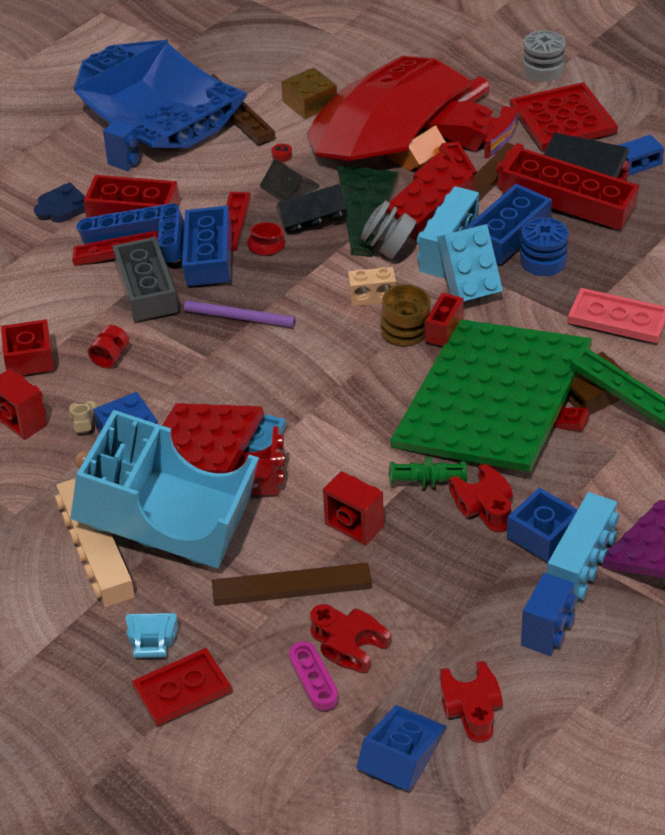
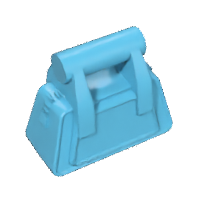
[126,613,179,658]

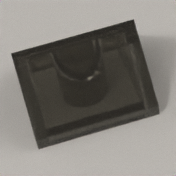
[260,158,319,201]

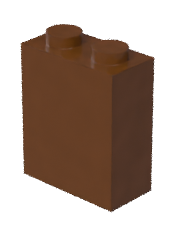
[566,351,631,415]

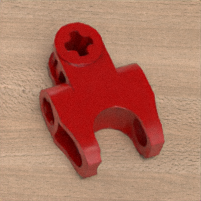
[448,464,513,532]
[310,604,391,673]
[440,661,503,743]

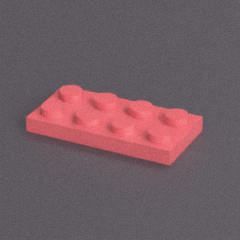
[567,288,665,344]

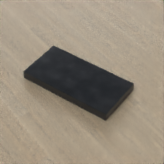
[543,132,629,178]

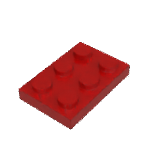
[132,648,232,727]

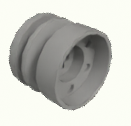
[523,30,566,82]
[360,200,417,259]

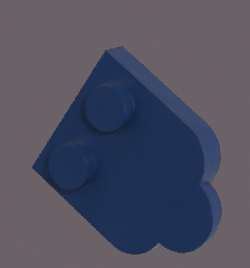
[34,182,85,223]

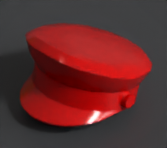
[247,222,285,256]

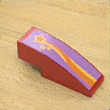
[484,106,518,158]

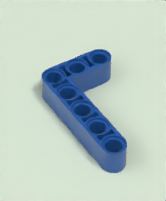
[76,203,184,262]

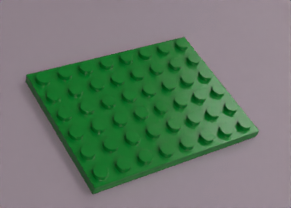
[390,319,592,472]

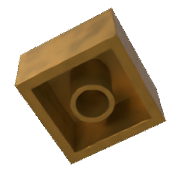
[281,67,337,119]

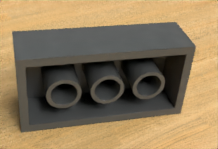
[113,237,178,322]

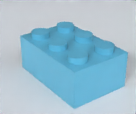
[437,224,503,301]

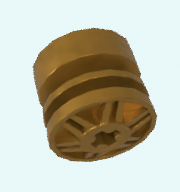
[380,284,431,346]

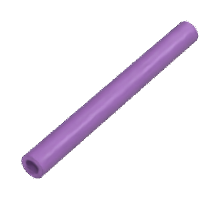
[184,300,296,328]

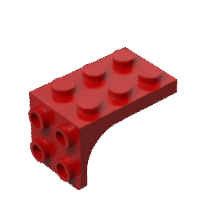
[233,426,285,495]

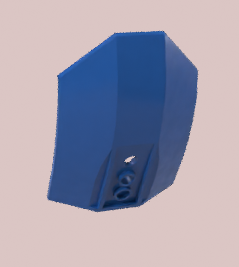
[74,39,247,148]

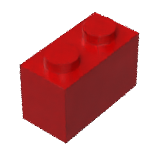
[425,292,464,346]

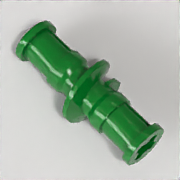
[389,456,467,489]

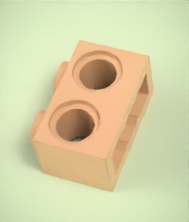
[348,267,396,306]

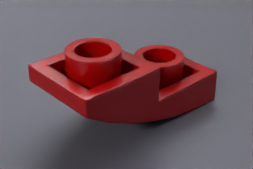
[553,404,590,431]

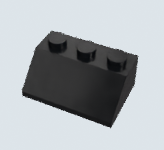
[276,184,347,232]

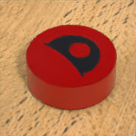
[271,143,292,162]

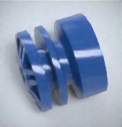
[520,217,569,276]

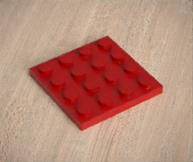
[510,82,618,150]
[162,403,264,474]

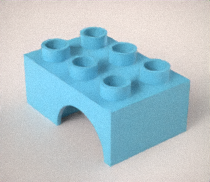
[70,410,259,568]

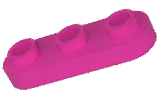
[289,641,338,711]

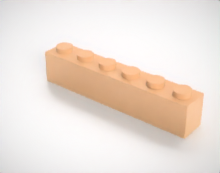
[54,478,135,607]

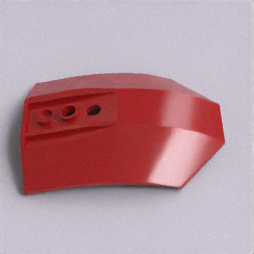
[307,55,472,162]

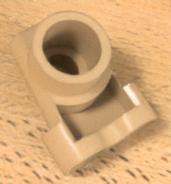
[68,401,97,433]

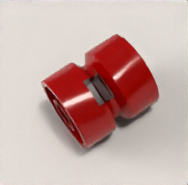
[88,324,129,368]

